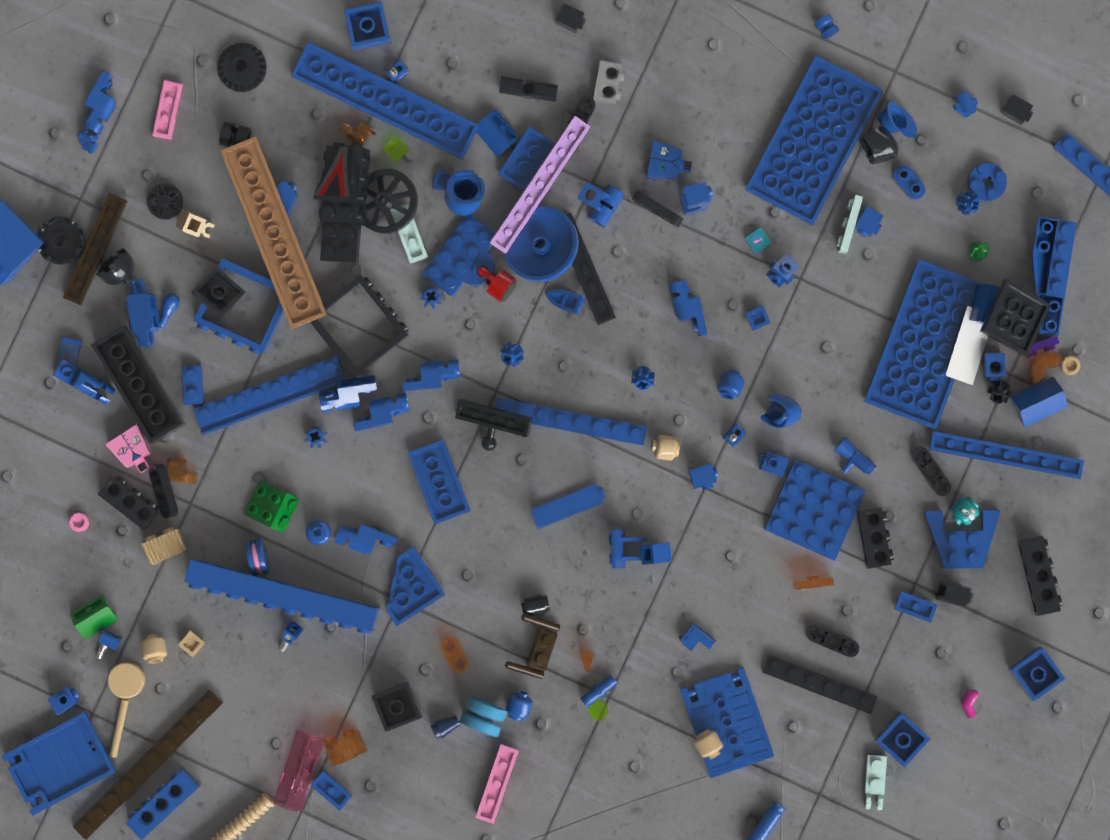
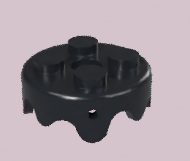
[37,216,85,265]

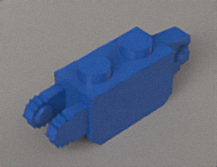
[126,279,160,348]

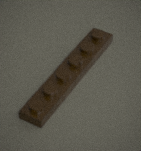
[63,193,128,306]

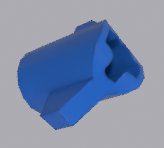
[953,91,978,118]

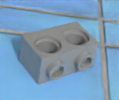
[593,60,626,105]

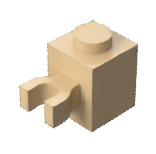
[175,208,215,238]

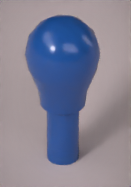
[159,293,180,329]

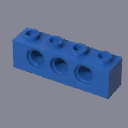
[126,769,201,840]

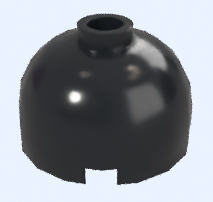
[96,248,134,285]

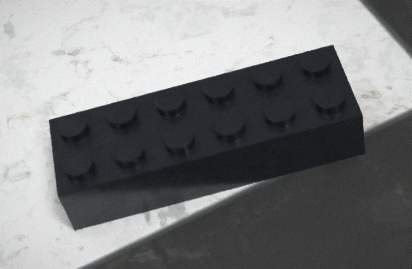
[91,325,186,444]

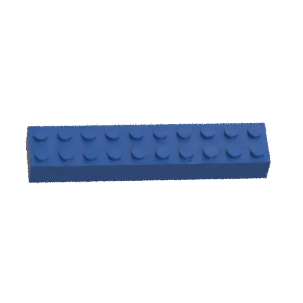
[184,559,380,634]

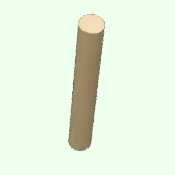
[109,699,129,758]

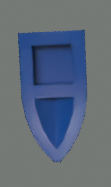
[546,289,585,315]

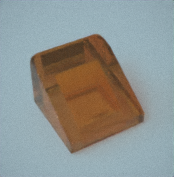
[579,649,594,672]

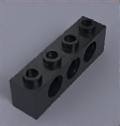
[1017,536,1063,616]

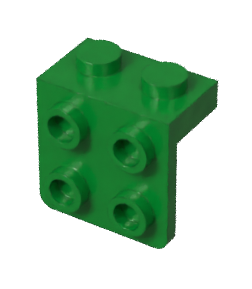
[244,481,300,533]

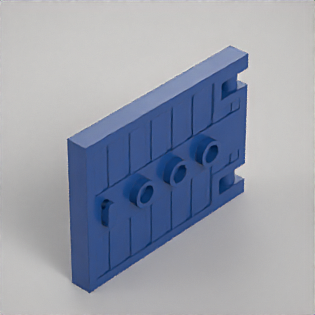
[680,667,774,778]
[2,712,117,816]

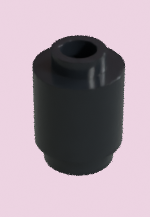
[521,594,550,616]

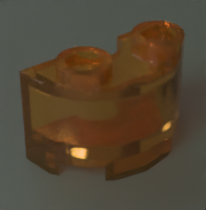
[1028,352,1065,385]
[323,728,368,767]

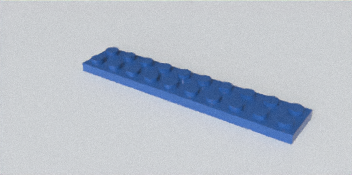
[291,42,479,160]

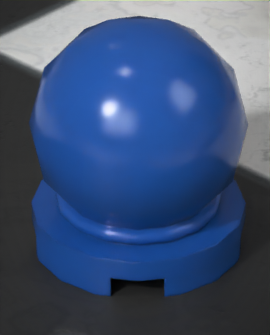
[444,169,485,216]

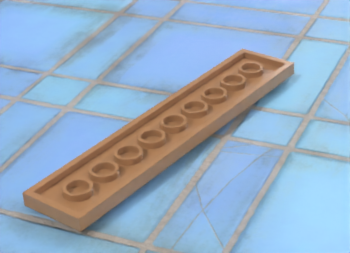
[220,137,327,329]

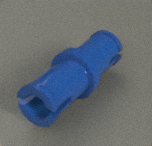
[580,675,618,708]

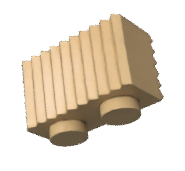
[141,527,188,565]

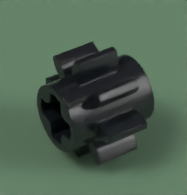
[987,380,1013,404]

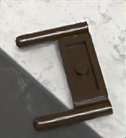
[505,613,560,679]

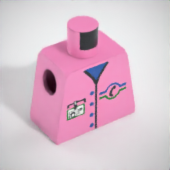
[106,424,151,473]

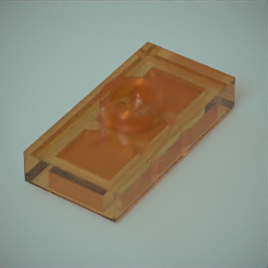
[793,575,834,590]

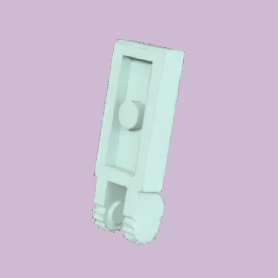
[864,755,887,810]

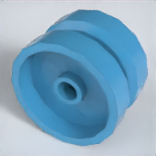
[459,696,508,737]

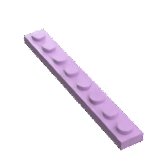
[489,116,590,254]

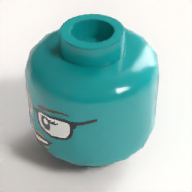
[951,497,979,525]

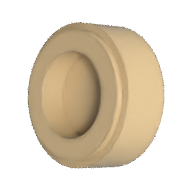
[1060,356,1080,375]

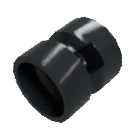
[219,121,251,147]

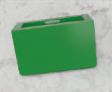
[70,594,118,639]

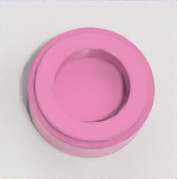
[69,512,89,532]

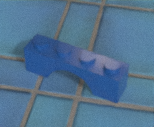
[680,182,713,216]

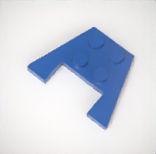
[924,510,1000,569]

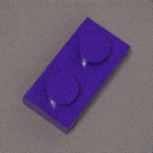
[1019,336,1059,358]

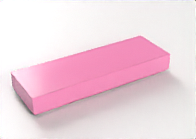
[152,80,183,140]

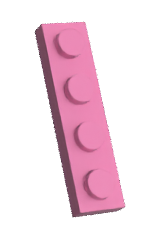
[475,744,519,824]

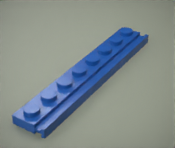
[193,356,345,435]

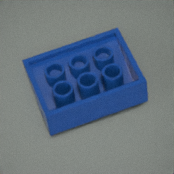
[0,198,44,286]

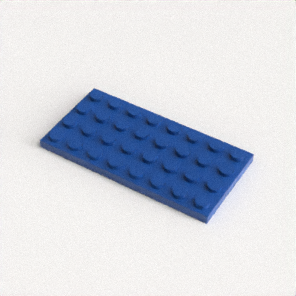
[745,55,883,226]
[864,259,980,430]

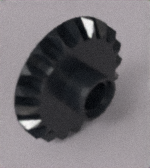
[217,42,267,92]

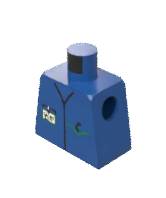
[646,141,692,179]

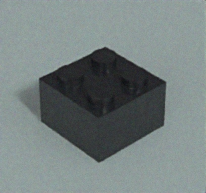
[371,681,423,732]

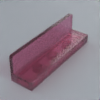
[274,730,325,812]

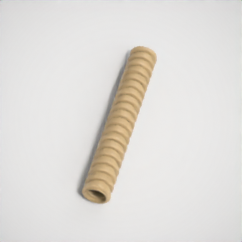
[211,793,274,840]

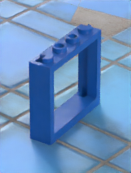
[193,258,284,355]
[531,484,606,529]

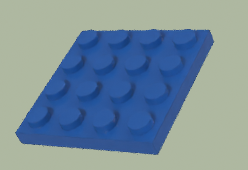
[764,460,865,561]

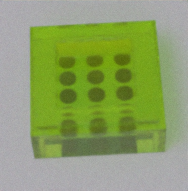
[383,136,410,163]

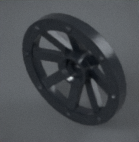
[364,169,418,234]

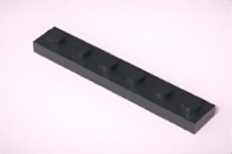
[762,655,878,714]

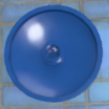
[504,206,579,282]

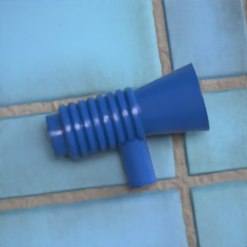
[834,436,876,475]

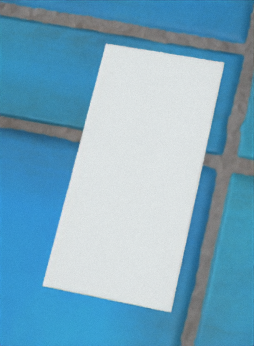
[946,306,988,385]

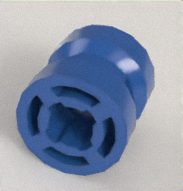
[814,14,840,40]

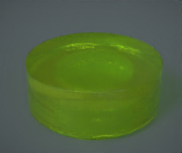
[589,700,608,720]

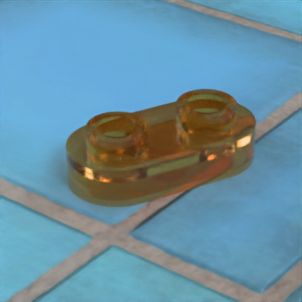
[440,637,469,673]

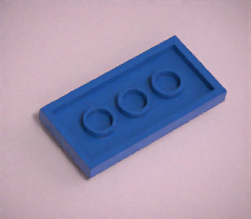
[408,439,471,525]

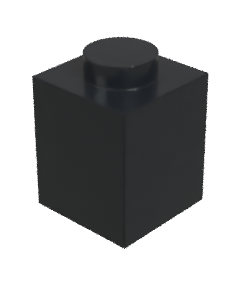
[556,3,586,33]
[1001,94,1033,125]

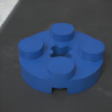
[968,163,1007,202]

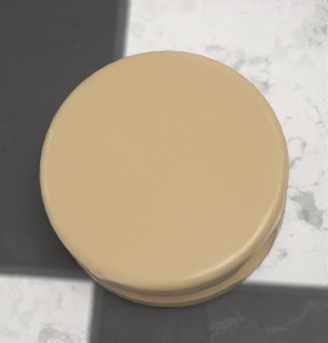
[108,662,145,698]

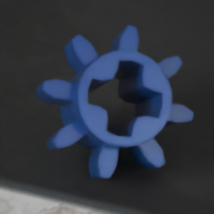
[956,190,980,216]
[420,285,444,309]
[500,342,524,367]
[631,366,655,390]
[304,426,328,448]

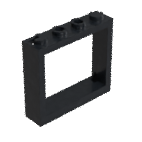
[310,275,409,378]

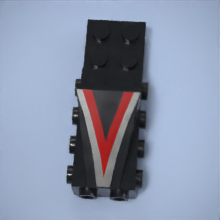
[313,142,371,263]

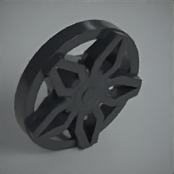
[147,184,183,220]

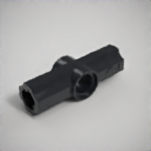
[499,76,558,102]

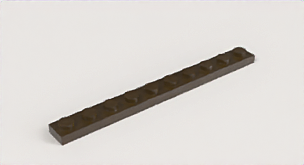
[72,689,223,840]

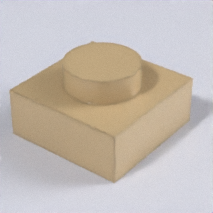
[178,630,206,657]

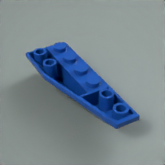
[1032,216,1077,336]

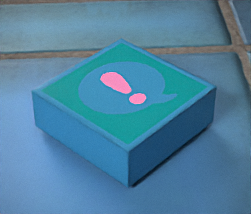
[745,228,771,254]

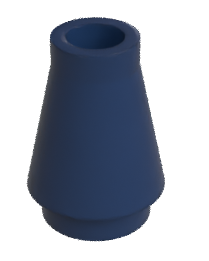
[430,715,461,739]

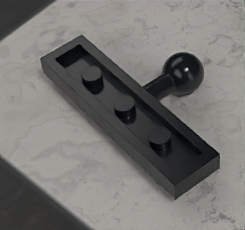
[455,399,532,451]

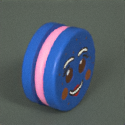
[245,538,269,576]

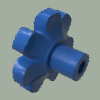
[77,129,99,154]

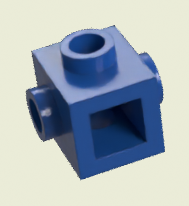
[766,253,800,288]

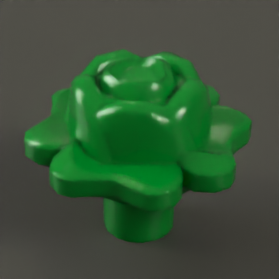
[969,242,989,261]

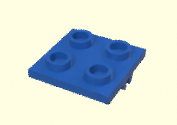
[609,530,646,569]

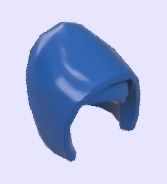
[760,392,802,428]

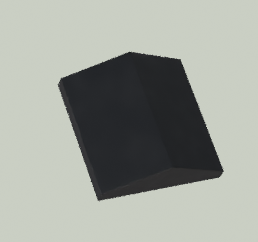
[191,267,246,318]

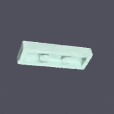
[836,195,863,254]
[390,203,428,264]

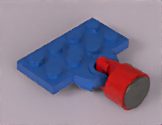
[422,215,517,302]

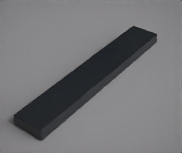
[566,213,616,326]

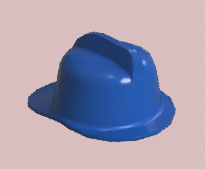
[877,101,917,138]

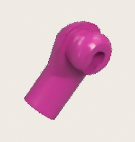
[961,689,979,719]

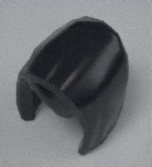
[859,126,899,165]

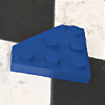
[386,547,445,626]

